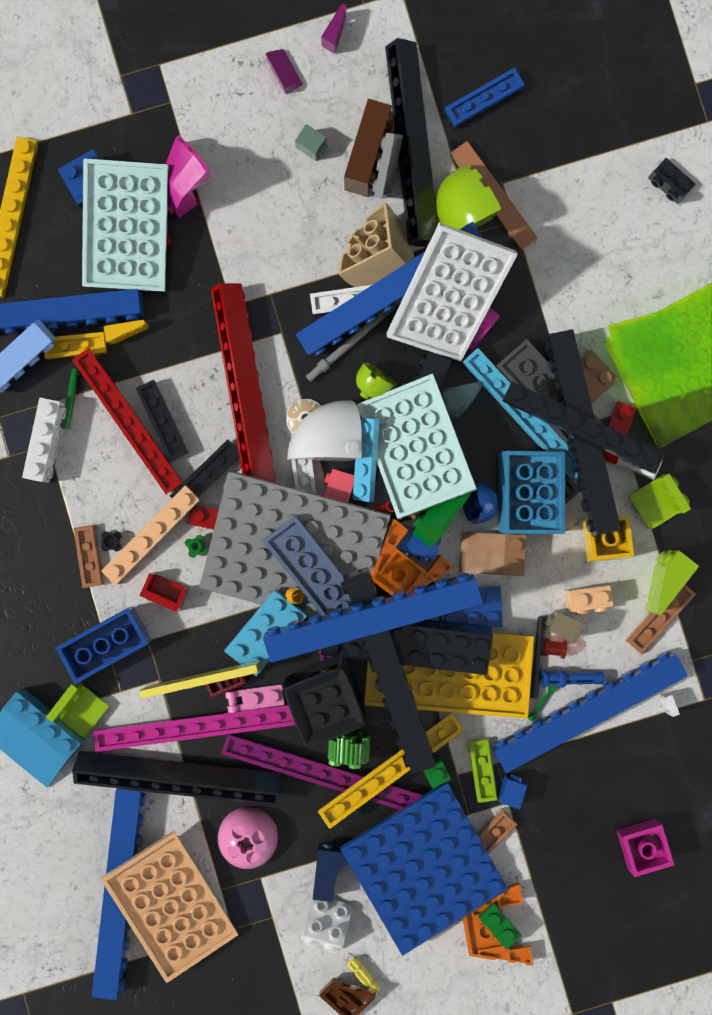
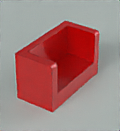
[139,573,190,612]

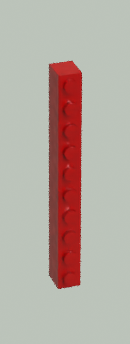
[211,283,276,483]

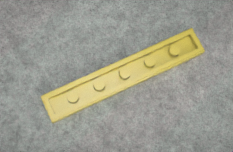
[139,660,262,699]

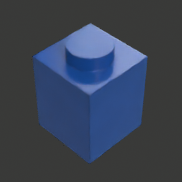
[498,774,527,809]

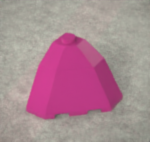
[166,135,212,218]

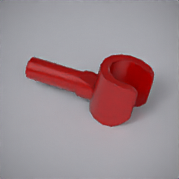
[367,500,395,513]

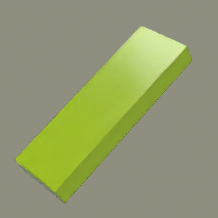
[468,738,498,803]

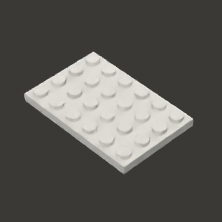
[386,222,518,361]

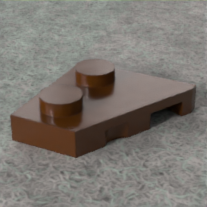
[319,978,376,1015]

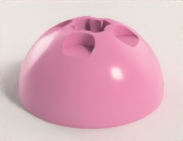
[218,807,278,869]

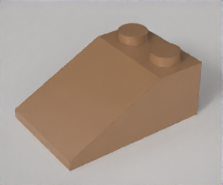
[460,532,526,576]

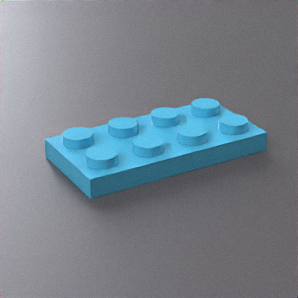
[224,588,308,676]

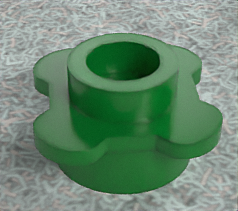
[185,535,208,558]

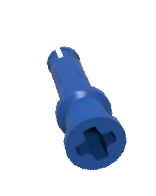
[541,669,605,688]

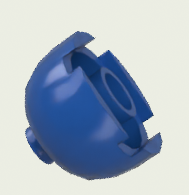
[462,483,500,524]

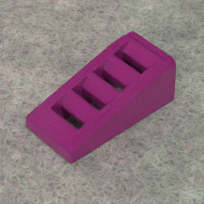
[321,3,346,54]

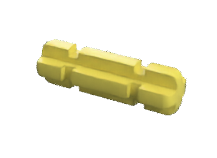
[348,957,380,993]

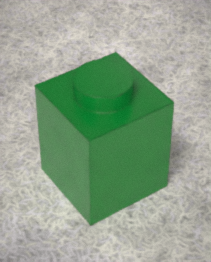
[424,756,451,788]

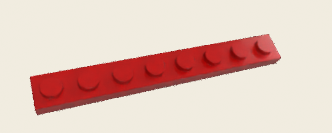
[72,348,183,494]

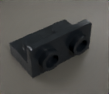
[648,158,696,204]

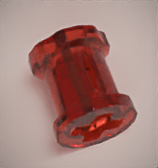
[543,638,567,659]

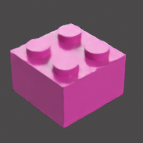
[616,818,674,877]

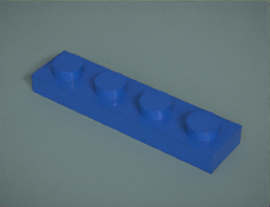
[444,67,525,128]

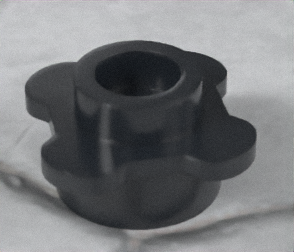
[101,531,122,552]

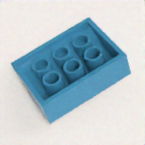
[498,451,565,534]
[0,688,86,788]

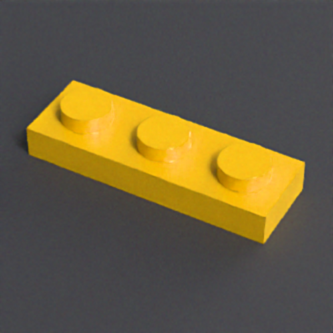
[44,332,107,359]

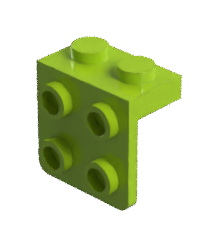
[629,474,691,529]

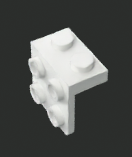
[300,899,352,953]

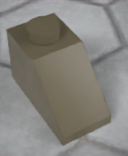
[545,611,584,643]

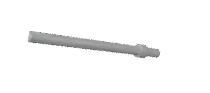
[306,302,401,382]

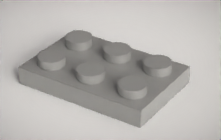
[373,133,403,199]

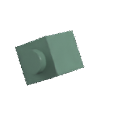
[295,124,328,161]

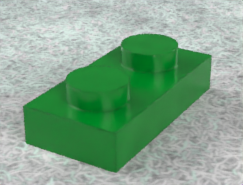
[478,902,522,950]

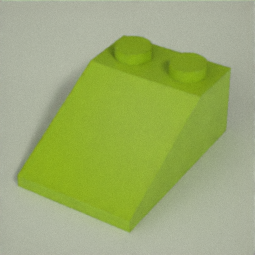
[646,550,699,616]

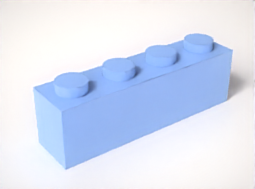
[0,320,57,393]

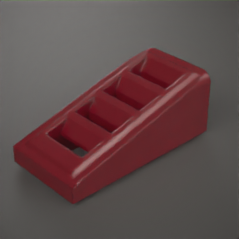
[205,663,250,698]

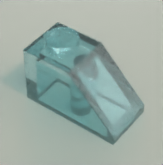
[441,381,483,418]

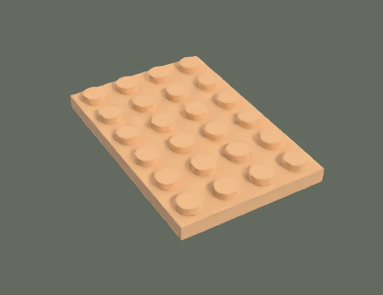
[101,830,238,983]

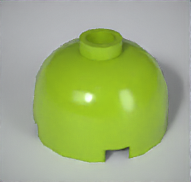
[356,362,397,400]

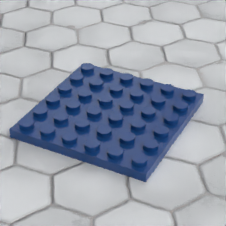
[340,782,508,956]

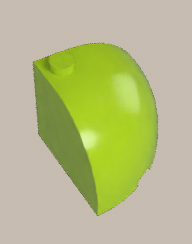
[435,164,501,229]

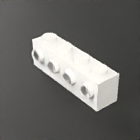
[22,398,66,483]

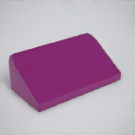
[265,49,303,94]

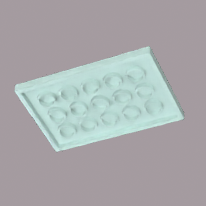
[82,159,169,291]
[357,374,477,520]

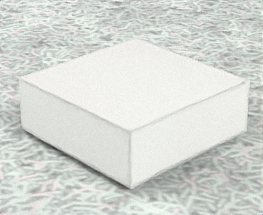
[660,692,680,717]

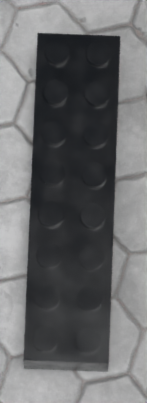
[321,608,493,675]

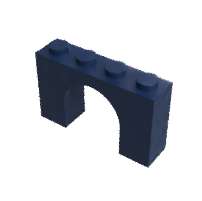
[312,842,349,902]

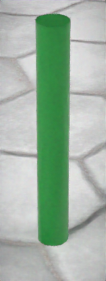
[61,368,80,429]

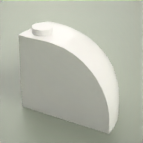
[287,400,362,461]

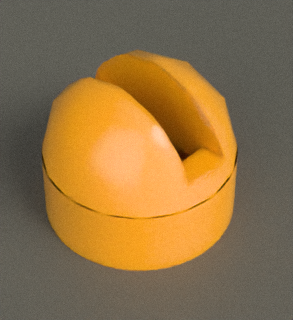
[286,587,304,604]

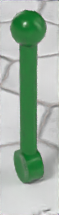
[528,686,556,721]

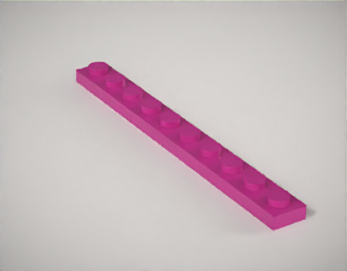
[93,704,295,752]

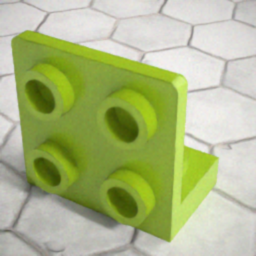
[46,682,109,738]

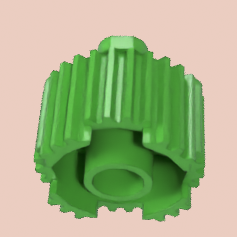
[328,730,370,769]

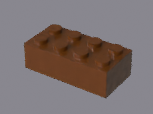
[344,98,394,197]

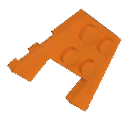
[371,518,454,596]
[463,882,533,966]

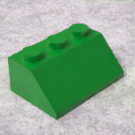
[412,491,473,548]

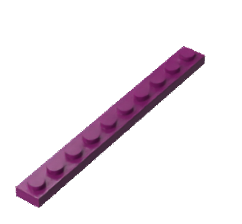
[222,734,423,810]

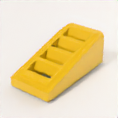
[104,320,149,345]

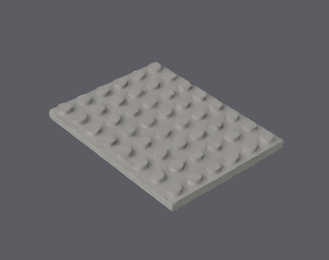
[199,470,390,617]

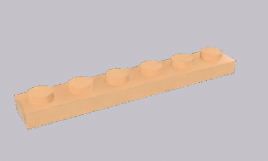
[101,485,201,585]

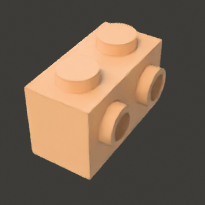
[565,585,613,615]

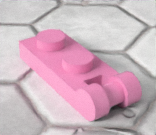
[225,684,285,713]

